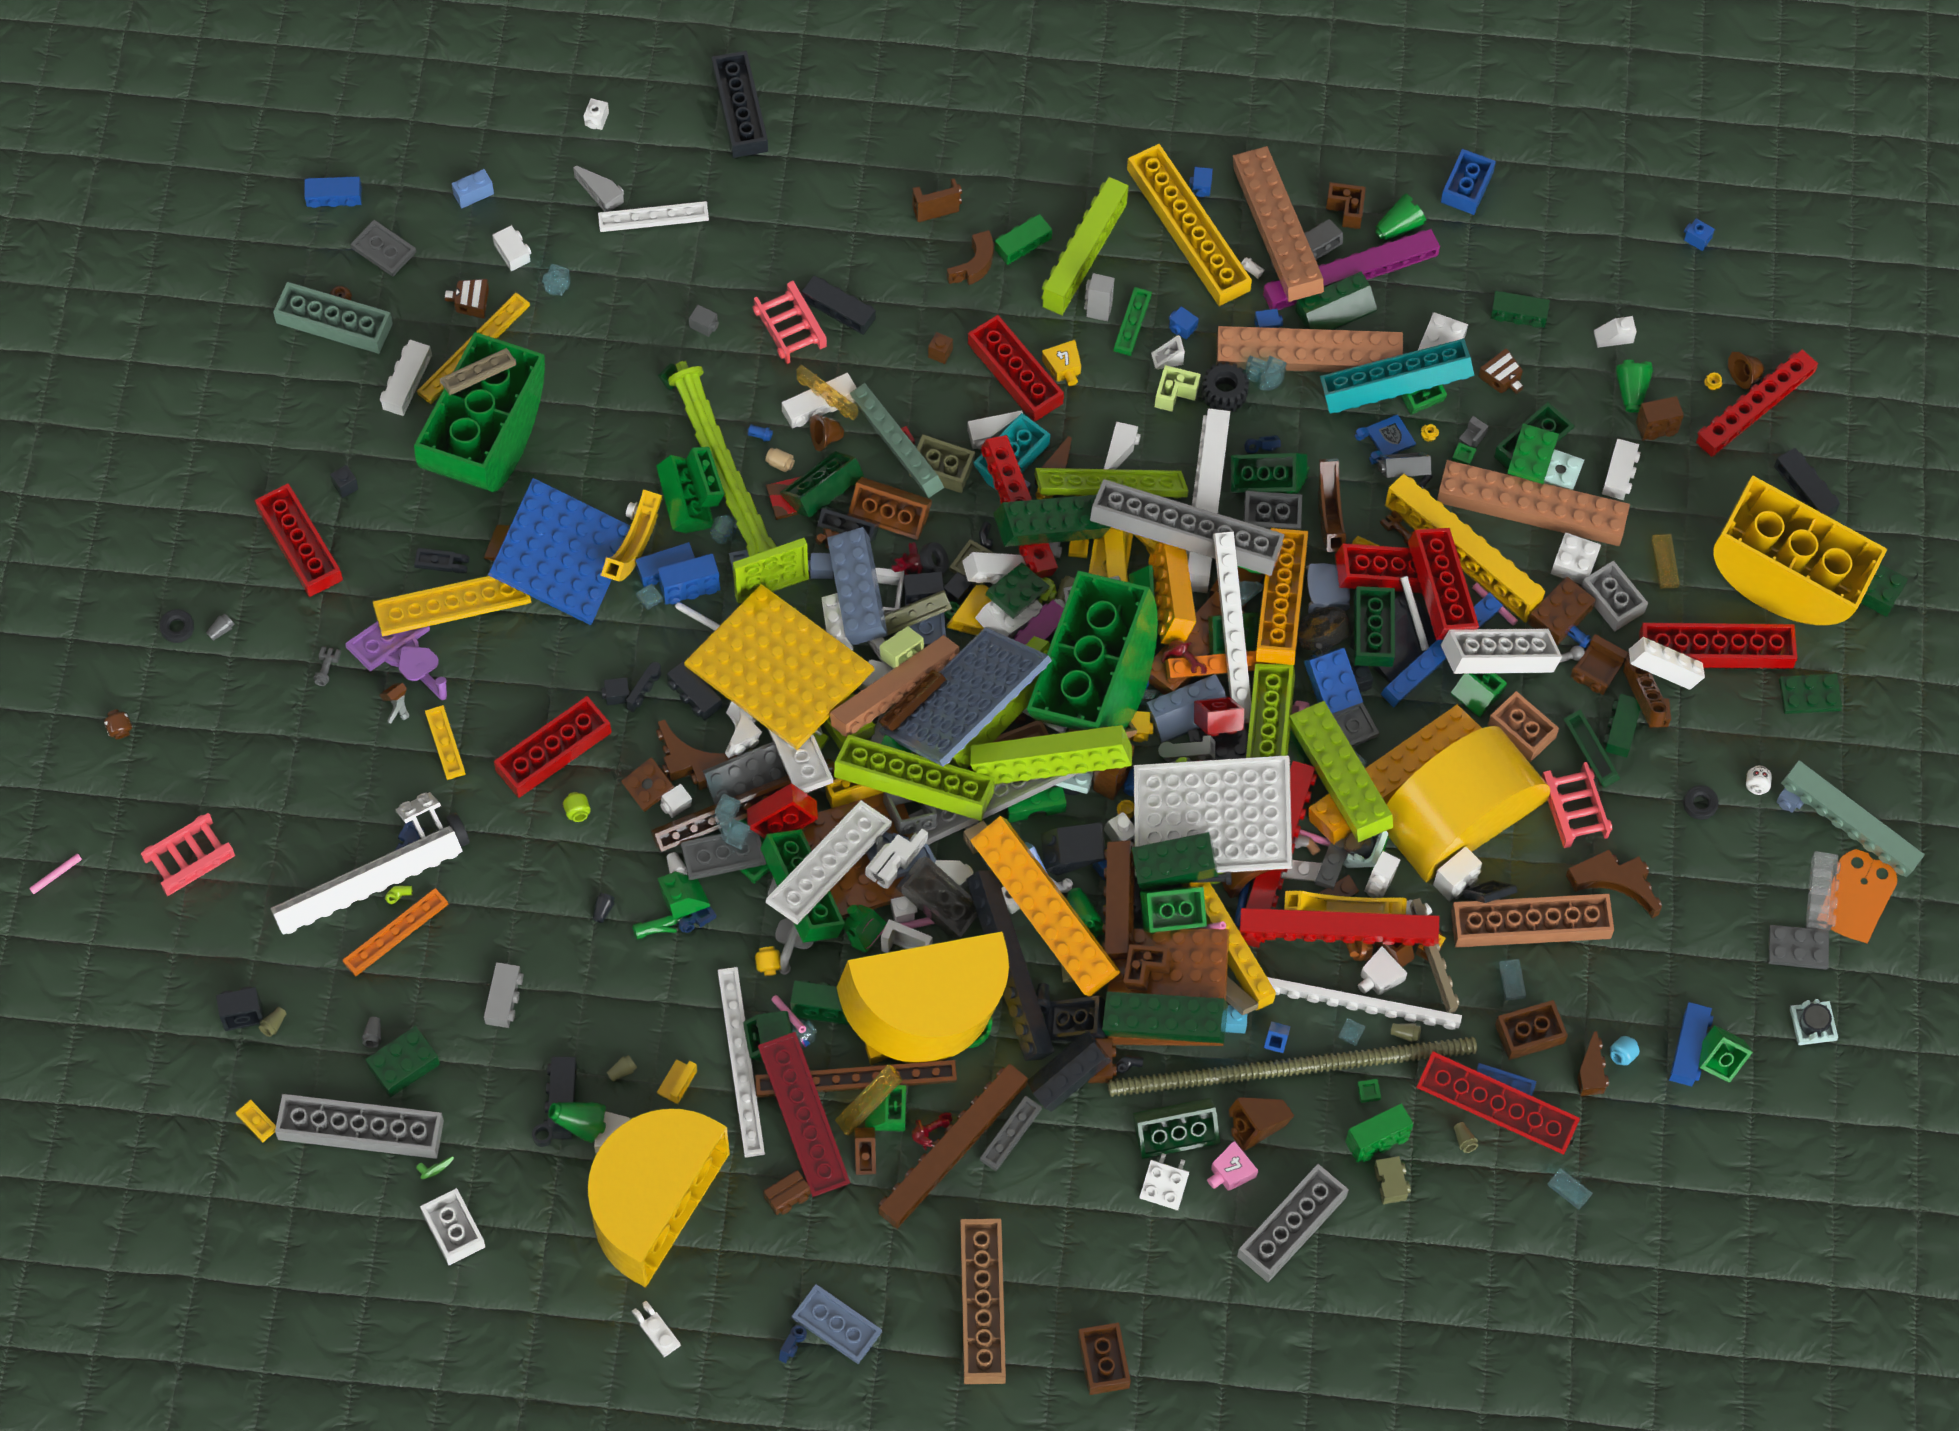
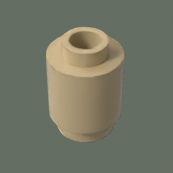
[765,448,795,472]

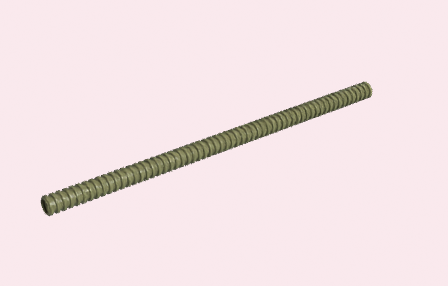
[1108,1036,1477,1097]

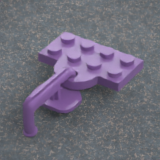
[345,621,447,700]

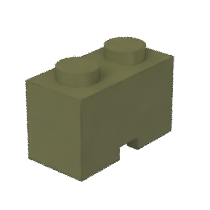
[1374,1156,1411,1204]

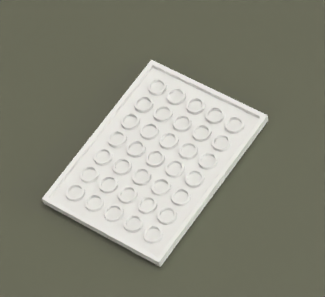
[1134,756,1292,878]

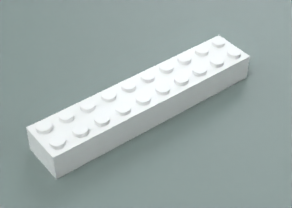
[1186,409,1230,593]

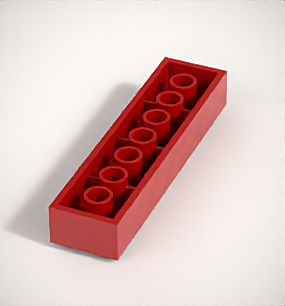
[1639,623,1797,669]
[1416,1051,1580,1155]

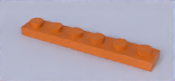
[1165,651,1275,679]
[343,888,448,977]

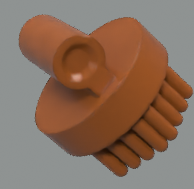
[815,528,839,549]
[1346,941,1373,961]

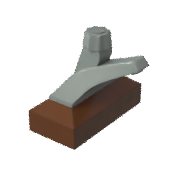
[379,683,410,723]

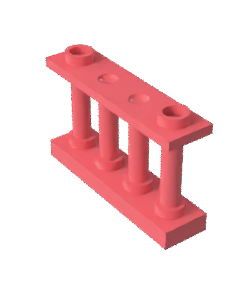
[752,281,827,364]
[1542,762,1612,848]
[141,813,235,896]

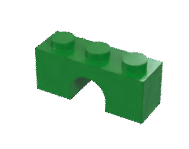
[1006,786,1066,823]

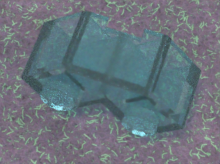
[714,794,751,850]

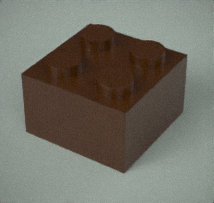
[1636,396,1684,441]

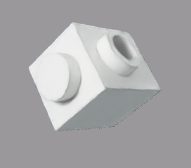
[584,98,609,130]
[660,784,692,818]
[891,895,917,923]

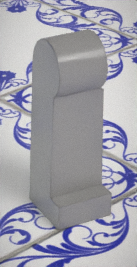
[1158,736,1215,762]

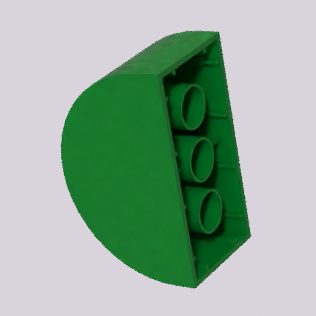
[414,332,545,492]
[1027,571,1158,731]

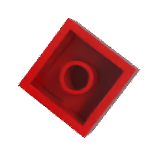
[1194,697,1244,736]

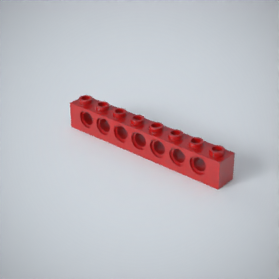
[1696,349,1818,457]
[981,435,1058,578]

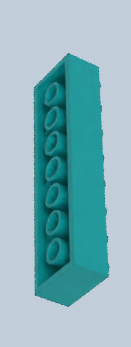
[1320,338,1474,413]

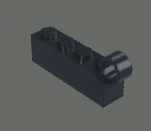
[532,1057,577,1147]

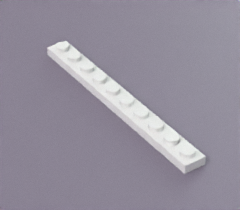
[1213,532,1251,723]
[718,967,765,1158]
[1267,977,1462,1030]

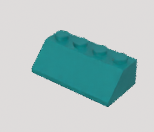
[974,413,1050,491]

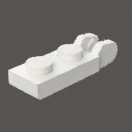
[632,1301,681,1357]

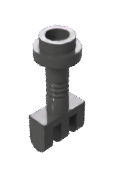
[314,646,341,686]

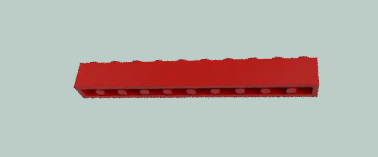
[1239,761,1317,948]
[1240,908,1440,946]

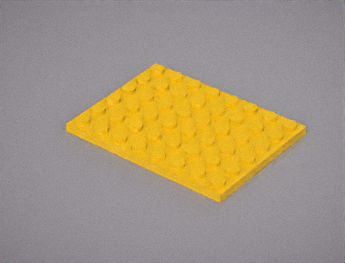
[684,584,874,750]

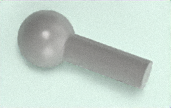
[1559,646,1585,663]

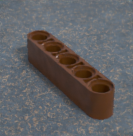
[1623,653,1667,727]

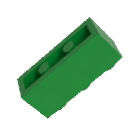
[995,214,1052,265]
[685,447,725,507]

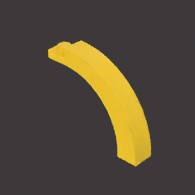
[601,490,662,581]
[1284,891,1407,915]

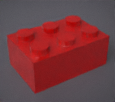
[747,783,818,839]

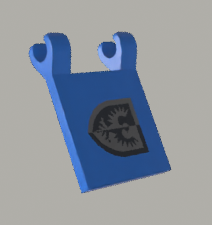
[1355,415,1416,464]

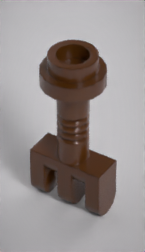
[1380,510,1414,545]

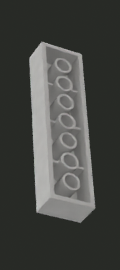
[275,1094,444,1159]

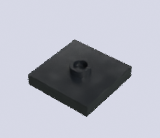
[1462,880,1517,903]

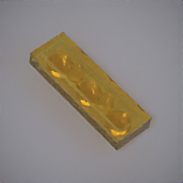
[1652,534,1680,589]

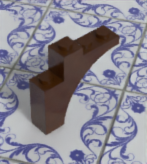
[1318,458,1346,552]
[656,719,738,790]
[1566,850,1662,918]

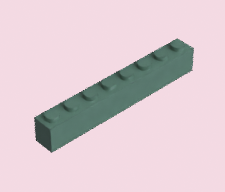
[850,383,944,498]
[1781,761,1925,877]

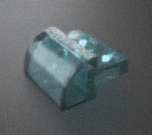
[1246,356,1287,391]

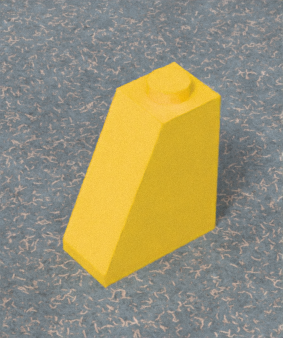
[947,585,992,636]

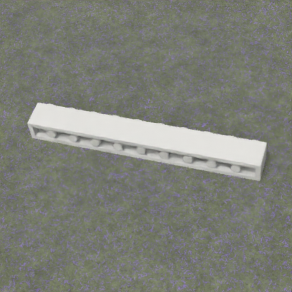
[270,826,463,934]

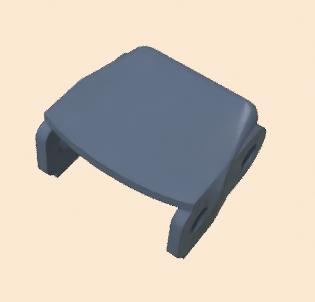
[1305,563,1350,615]

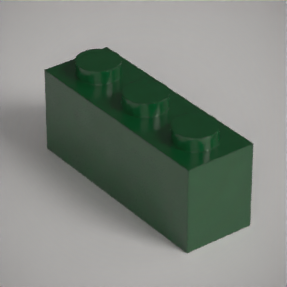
[1490,291,1550,328]
[1603,694,1641,758]

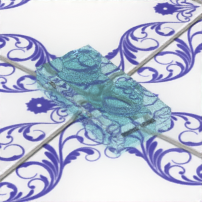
[1499,959,1526,1001]
[1548,1168,1593,1210]

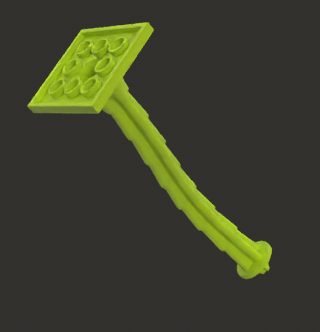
[668,361,809,604]

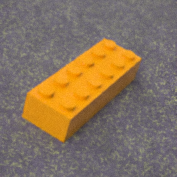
[1148,542,1196,644]

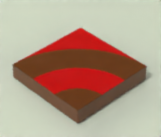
[766,477,800,520]

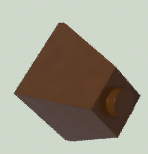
[1229,1097,1294,1151]

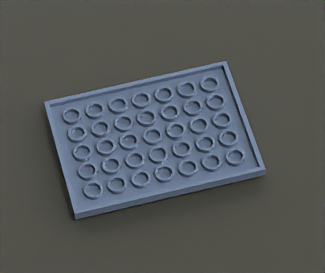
[879,627,1052,767]

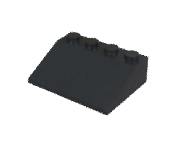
[1350,591,1437,683]

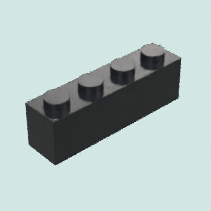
[802,276,876,335]
[1774,448,1840,517]

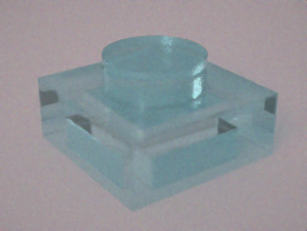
[636,584,663,610]
[1339,1018,1365,1046]

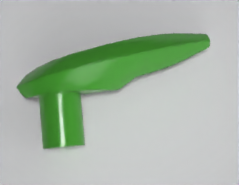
[416,1156,454,1179]

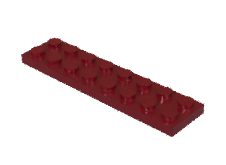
[758,1032,850,1197]

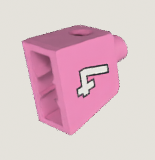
[1207,1141,1258,1191]

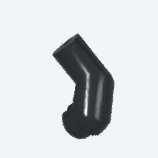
[979,522,993,549]
[1116,1055,1144,1073]

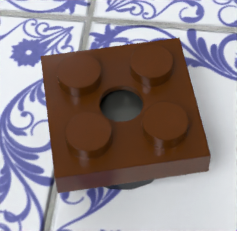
[621,757,675,812]

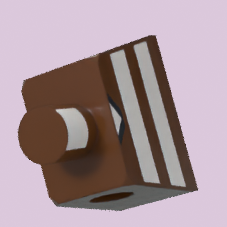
[445,279,489,319]
[1478,348,1524,394]

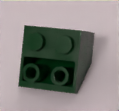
[743,1011,792,1062]

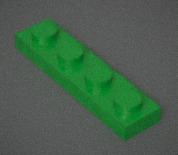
[1114,287,1152,356]

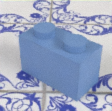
[451,169,494,209]

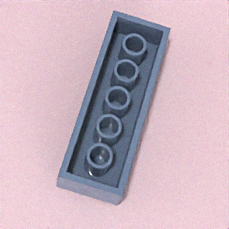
[827,527,888,646]

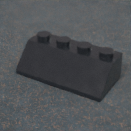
[1028,1030,1112,1112]

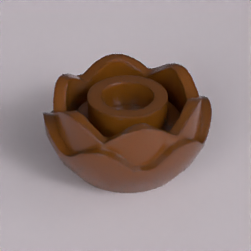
[329,286,352,301]

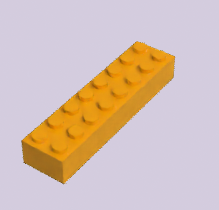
[1256,528,1308,665]

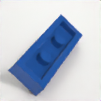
[1477,1063,1537,1096]

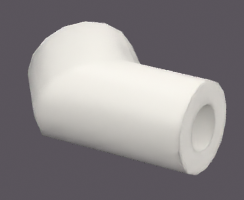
[1049,876,1073,893]

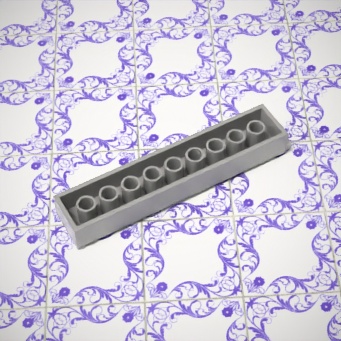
[1090,479,1285,576]

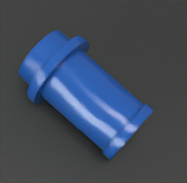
[748,424,773,442]
[1567,626,1591,649]

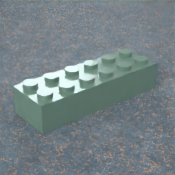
[273,282,393,354]

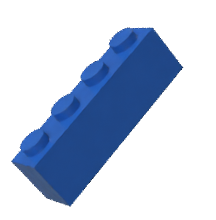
[1669,1002,1714,1087]

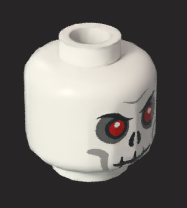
[1746,766,1772,795]

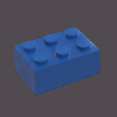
[1441,149,1496,215]
[658,554,720,605]
[1304,648,1363,713]

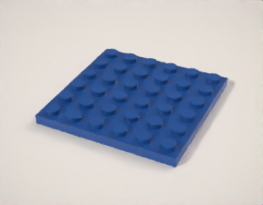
[488,478,631,625]

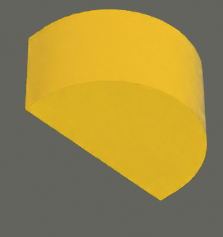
[1714,475,1887,625]
[1386,726,1550,882]
[836,932,1009,1063]
[588,1109,730,1288]

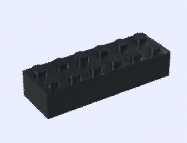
[712,51,768,158]

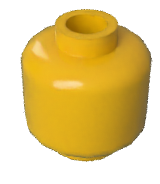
[755,946,781,976]

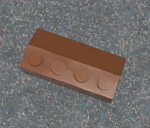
[849,477,932,540]

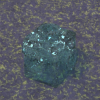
[542,264,570,296]

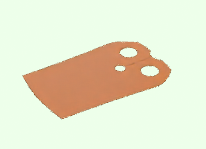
[1816,849,1897,944]

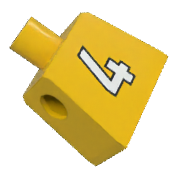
[1042,340,1081,386]

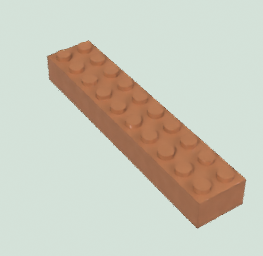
[1233,146,1324,302]
[1217,326,1403,372]
[1437,460,1630,546]

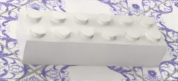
[1441,629,1562,674]

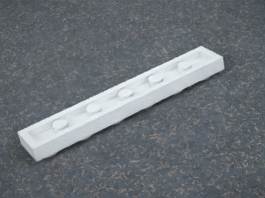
[598,201,709,232]

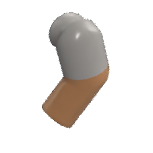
[1293,835,1321,856]

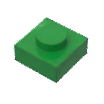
[1452,442,1476,465]
[1357,1079,1381,1103]

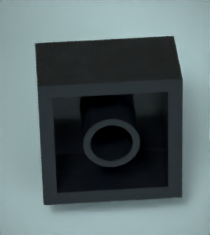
[216,987,264,1031]

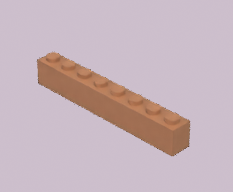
[830,635,959,738]

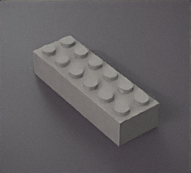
[1237,1164,1349,1283]

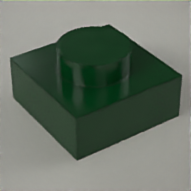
[658,363,678,390]

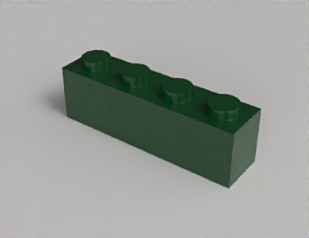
[1564,709,1620,788]

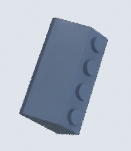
[1145,674,1226,743]

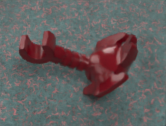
[891,542,923,575]
[1161,640,1207,674]
[912,1112,953,1151]

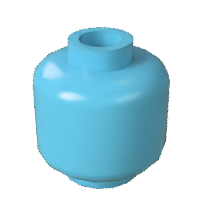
[1610,1036,1640,1066]

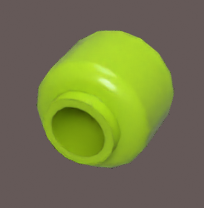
[563,792,591,822]

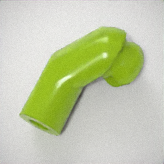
[385,886,412,904]

